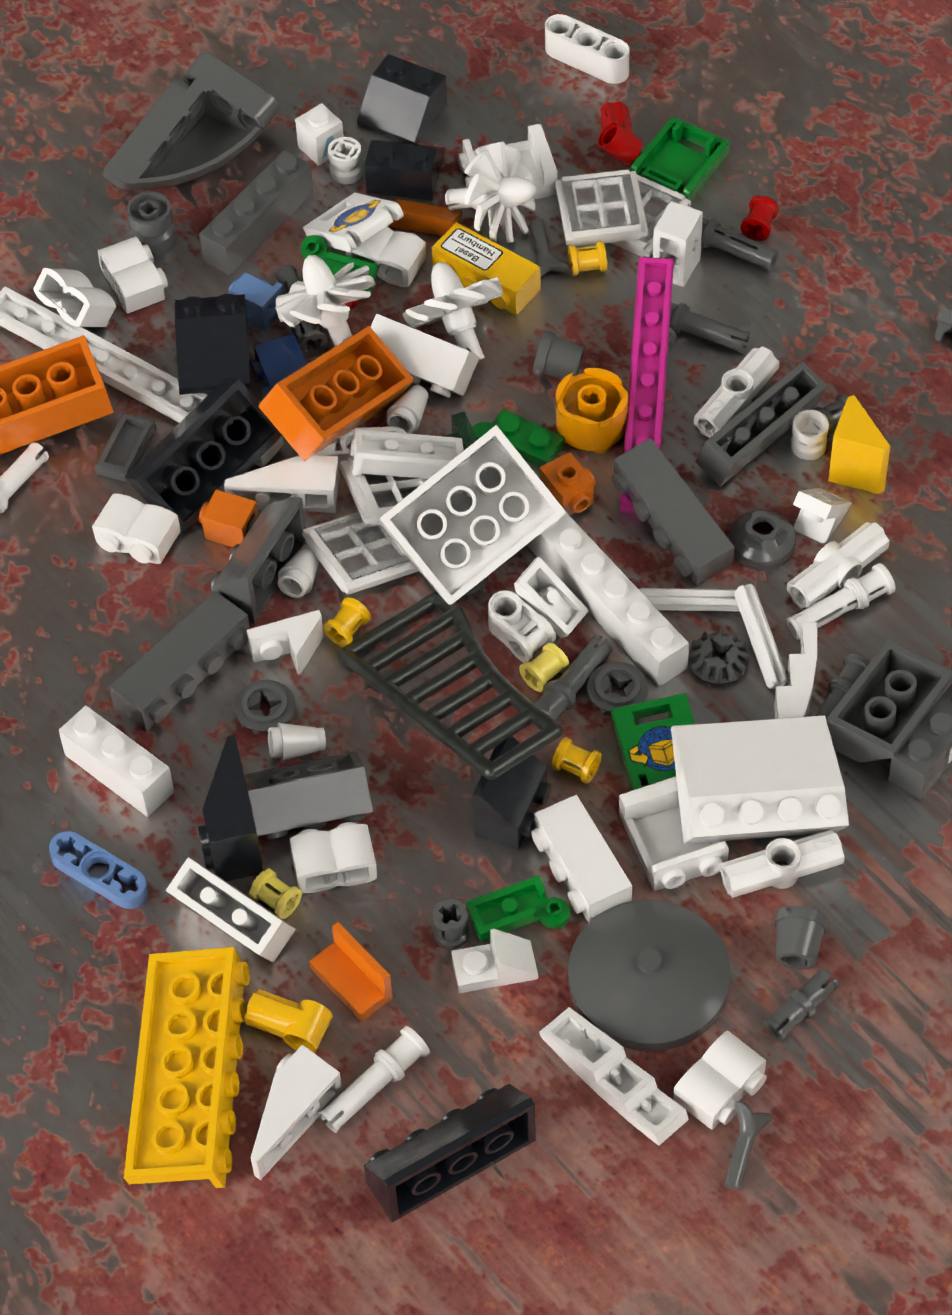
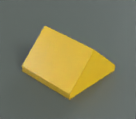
[828,395,891,494]

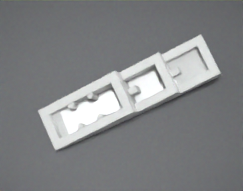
[774,622,817,719]
[539,1007,689,1146]

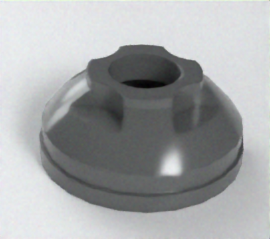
[729,509,796,570]

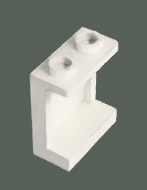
[458,124,557,200]
[619,777,729,891]

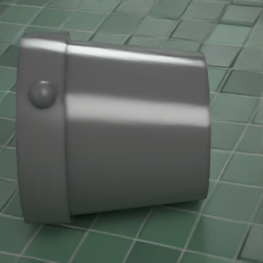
[532,330,585,379]
[775,906,828,969]

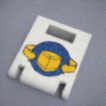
[303,193,403,252]

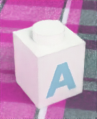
[295,103,344,166]

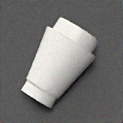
[387,385,429,434]
[278,544,319,598]
[268,723,326,761]

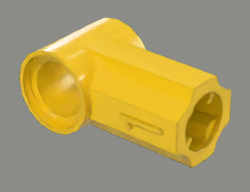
[244,989,333,1053]

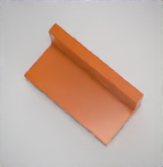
[309,922,393,1022]

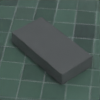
[95,413,157,483]

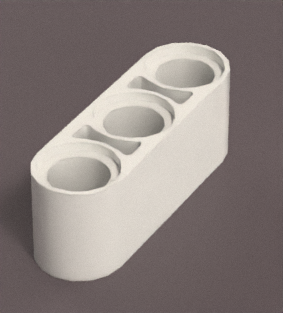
[545,14,630,84]

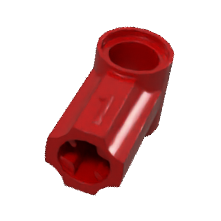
[597,101,642,165]

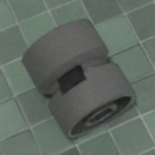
[126,191,176,257]

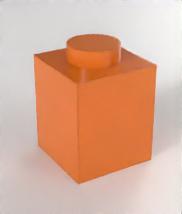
[199,490,258,547]

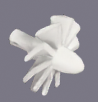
[445,142,536,243]
[275,255,376,347]
[403,262,503,361]

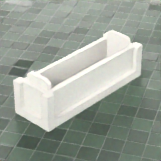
[350,429,464,479]

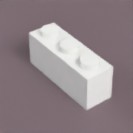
[371,314,480,398]
[59,705,174,817]
[531,794,632,923]
[166,857,296,963]

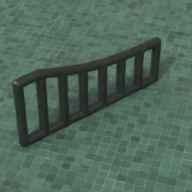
[338,591,563,780]

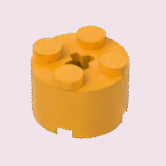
[556,368,628,454]

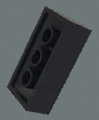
[124,378,282,532]
[364,1084,536,1222]

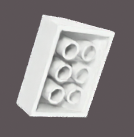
[379,425,567,605]
[671,715,849,844]

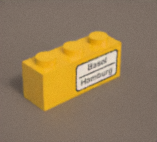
[431,222,541,316]

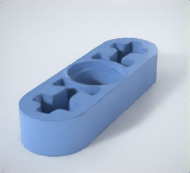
[49,831,149,909]

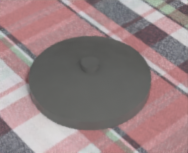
[568,900,731,1051]

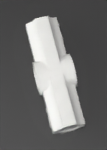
[694,346,779,438]
[787,522,890,609]
[720,829,845,898]

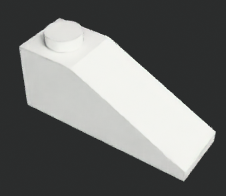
[224,454,340,513]
[251,1045,342,1180]

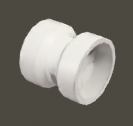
[328,137,363,185]
[791,410,829,460]

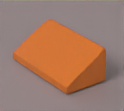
[388,199,463,236]

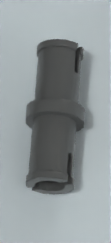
[763,967,839,1041]

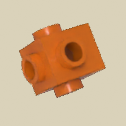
[539,452,596,516]

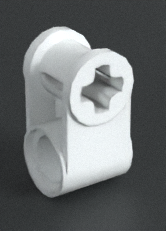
[488,590,556,662]

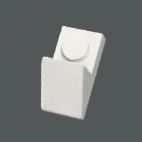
[793,488,852,543]
[514,557,589,639]
[247,610,324,675]
[451,929,538,994]

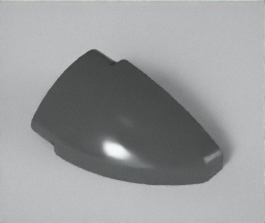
[103,52,280,191]

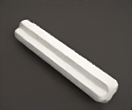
[734,584,788,689]
[639,588,740,612]

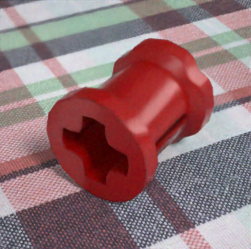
[740,195,779,241]

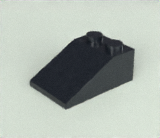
[175,294,251,395]
[198,735,263,881]

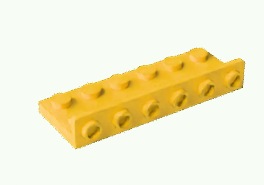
[123,947,250,1188]

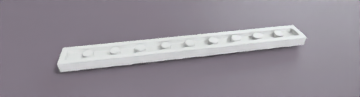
[0,286,284,467]

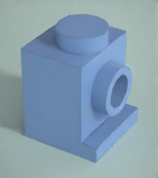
[228,272,284,330]

